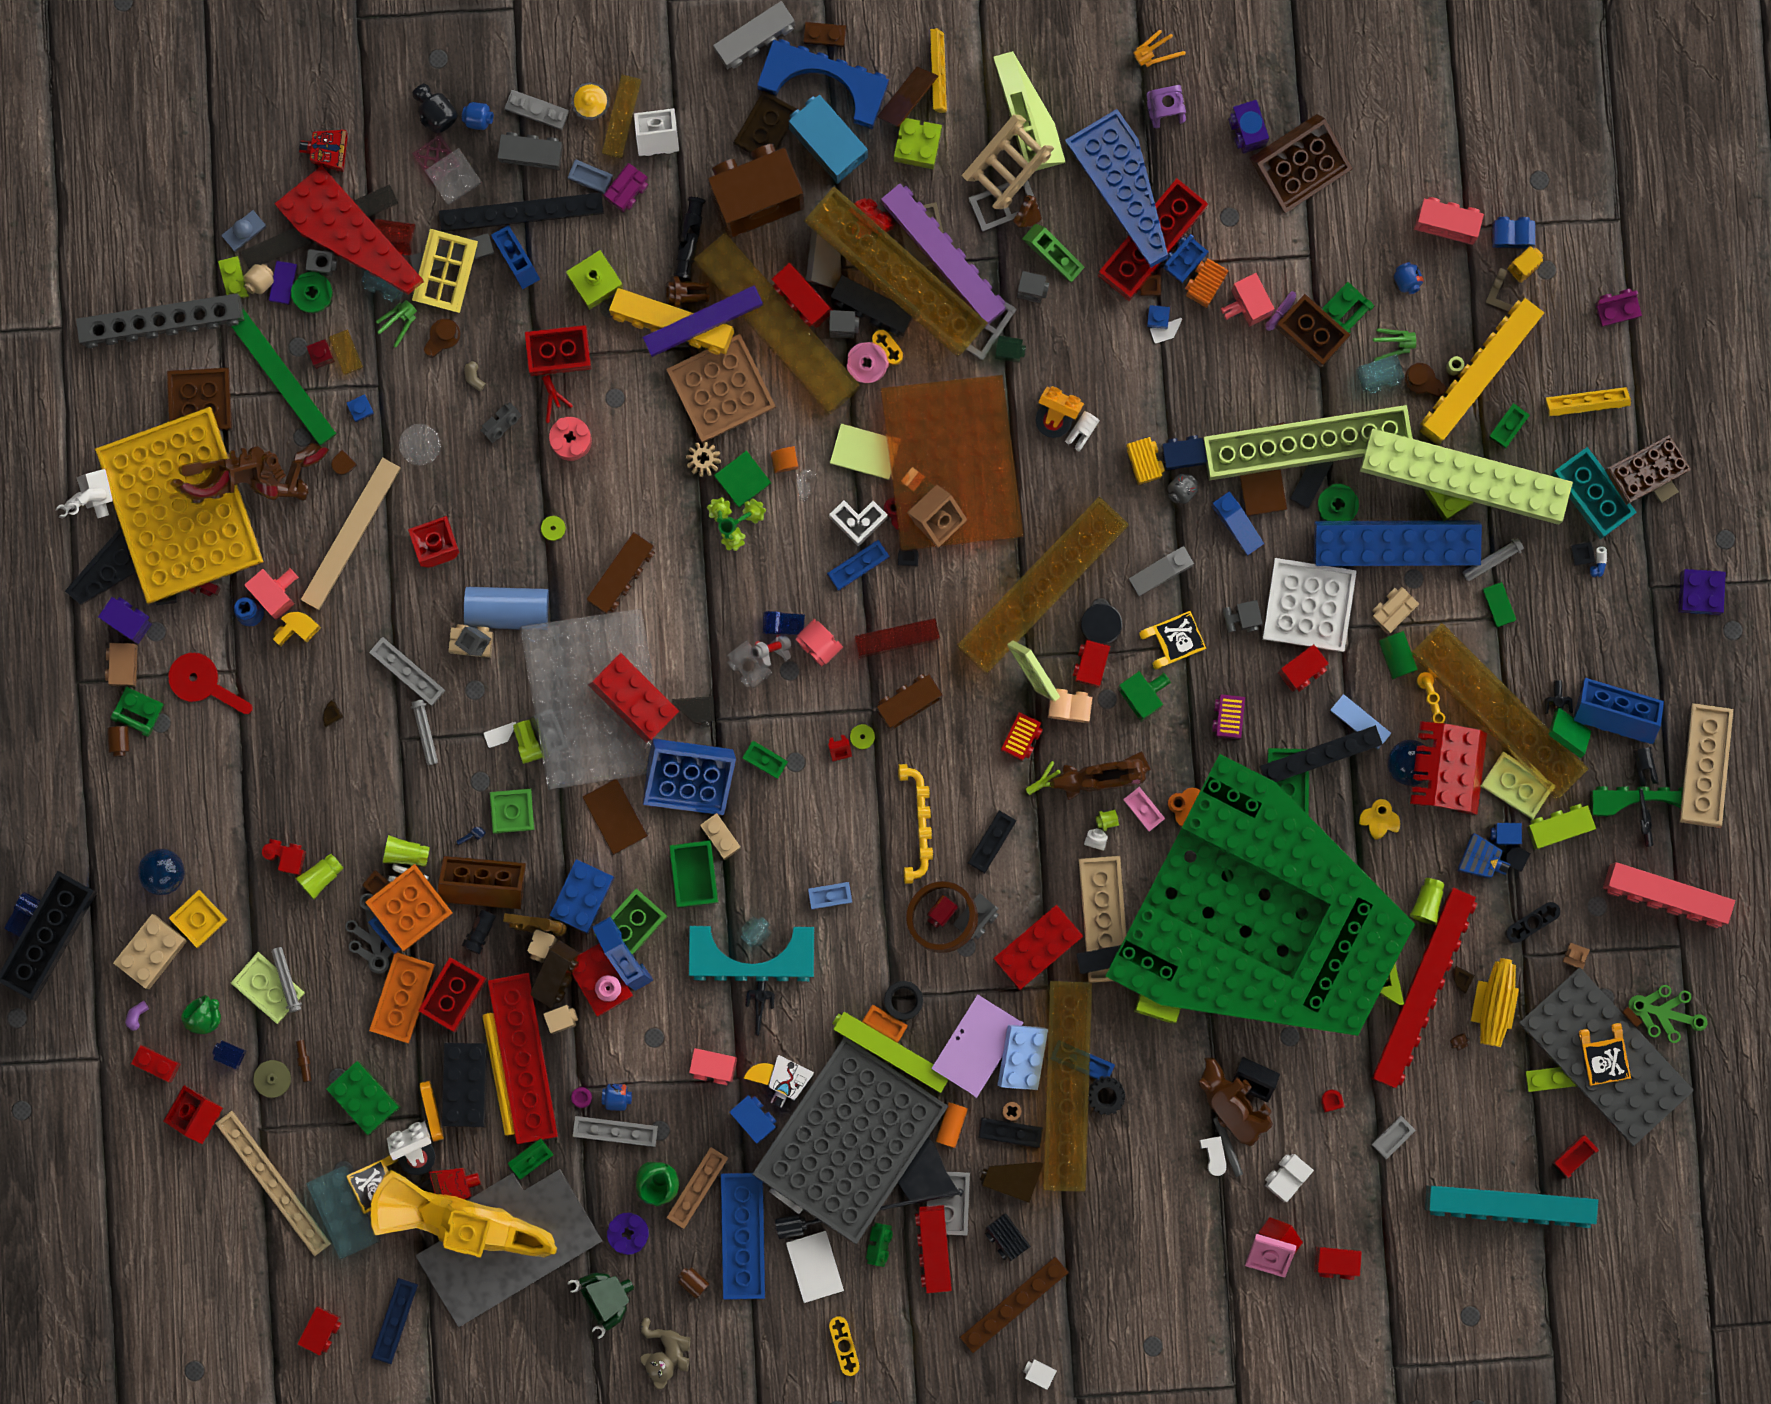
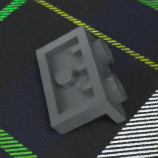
[953,893,999,941]

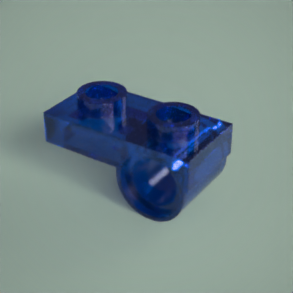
[763,611,805,635]
[4,892,41,937]

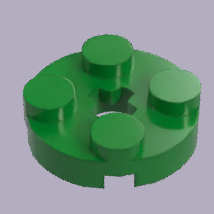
[291,272,333,314]
[1317,484,1359,521]

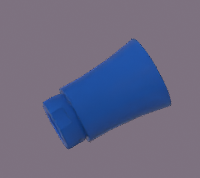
[234,597,264,627]

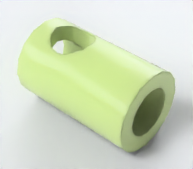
[1446,356,1464,376]

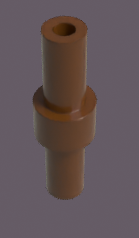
[296,1040,311,1082]

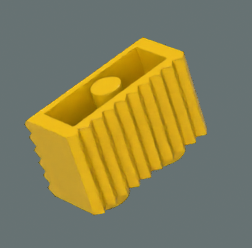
[1508,246,1543,283]
[1126,437,1165,485]

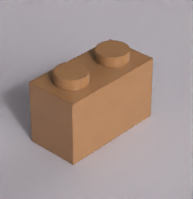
[105,643,138,687]

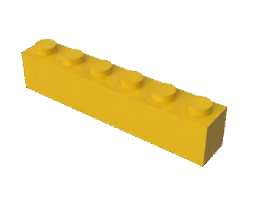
[609,288,734,355]

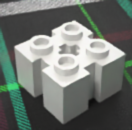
[1265,1154,1314,1202]

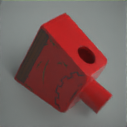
[429,1168,481,1199]

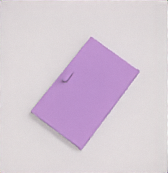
[931,994,1023,1098]

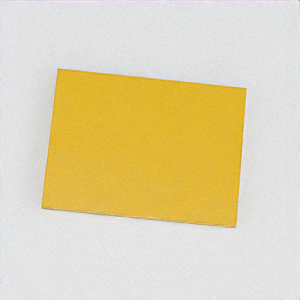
[95,407,264,604]

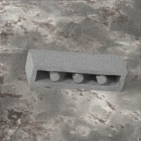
[713,1,795,70]

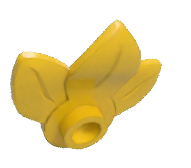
[1359,799,1400,840]

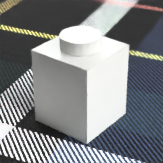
[1023,1359,1057,1390]

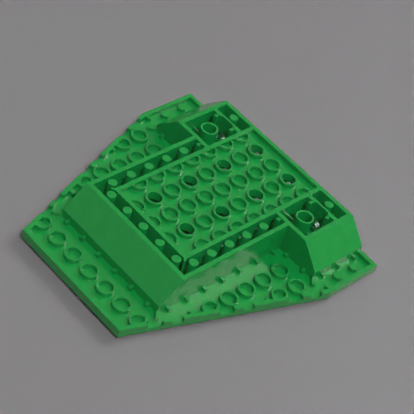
[1106,754,1415,1036]

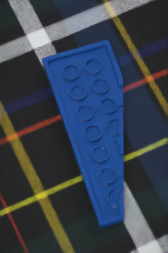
[1065,109,1168,268]

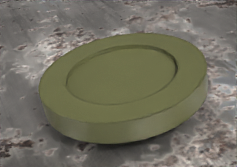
[253,1060,291,1098]

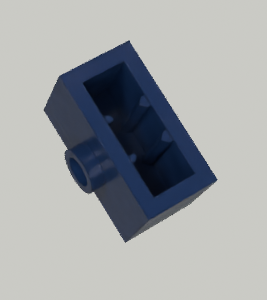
[1161,435,1207,471]

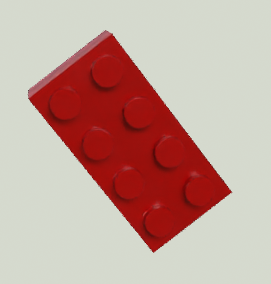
[588,653,679,743]
[993,905,1083,991]

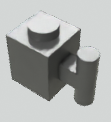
[1222,600,1263,633]

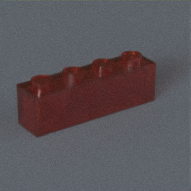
[855,618,940,658]

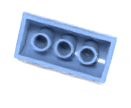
[464,587,549,630]

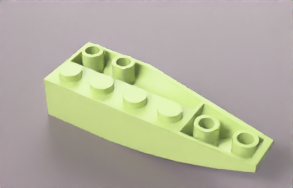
[993,51,1065,171]

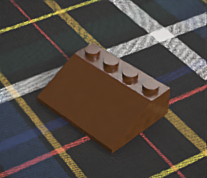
[1250,114,1353,213]

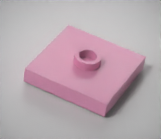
[1245,1234,1296,1278]

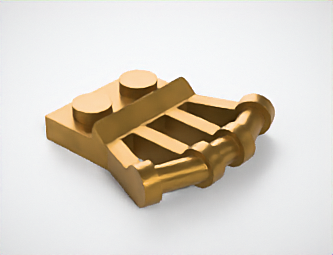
[503,913,567,936]

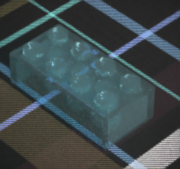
[306,1166,381,1259]

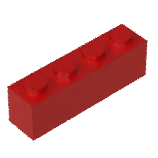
[915,1205,952,1293]

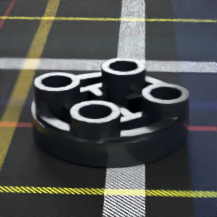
[1081,603,1122,645]

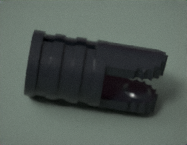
[1633,747,1659,787]

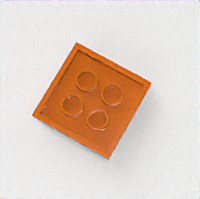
[366,864,453,952]

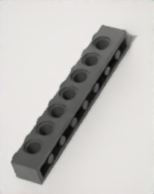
[76,294,244,348]

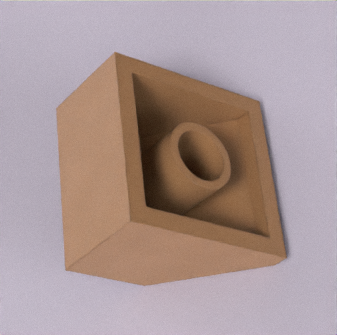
[907,485,967,548]

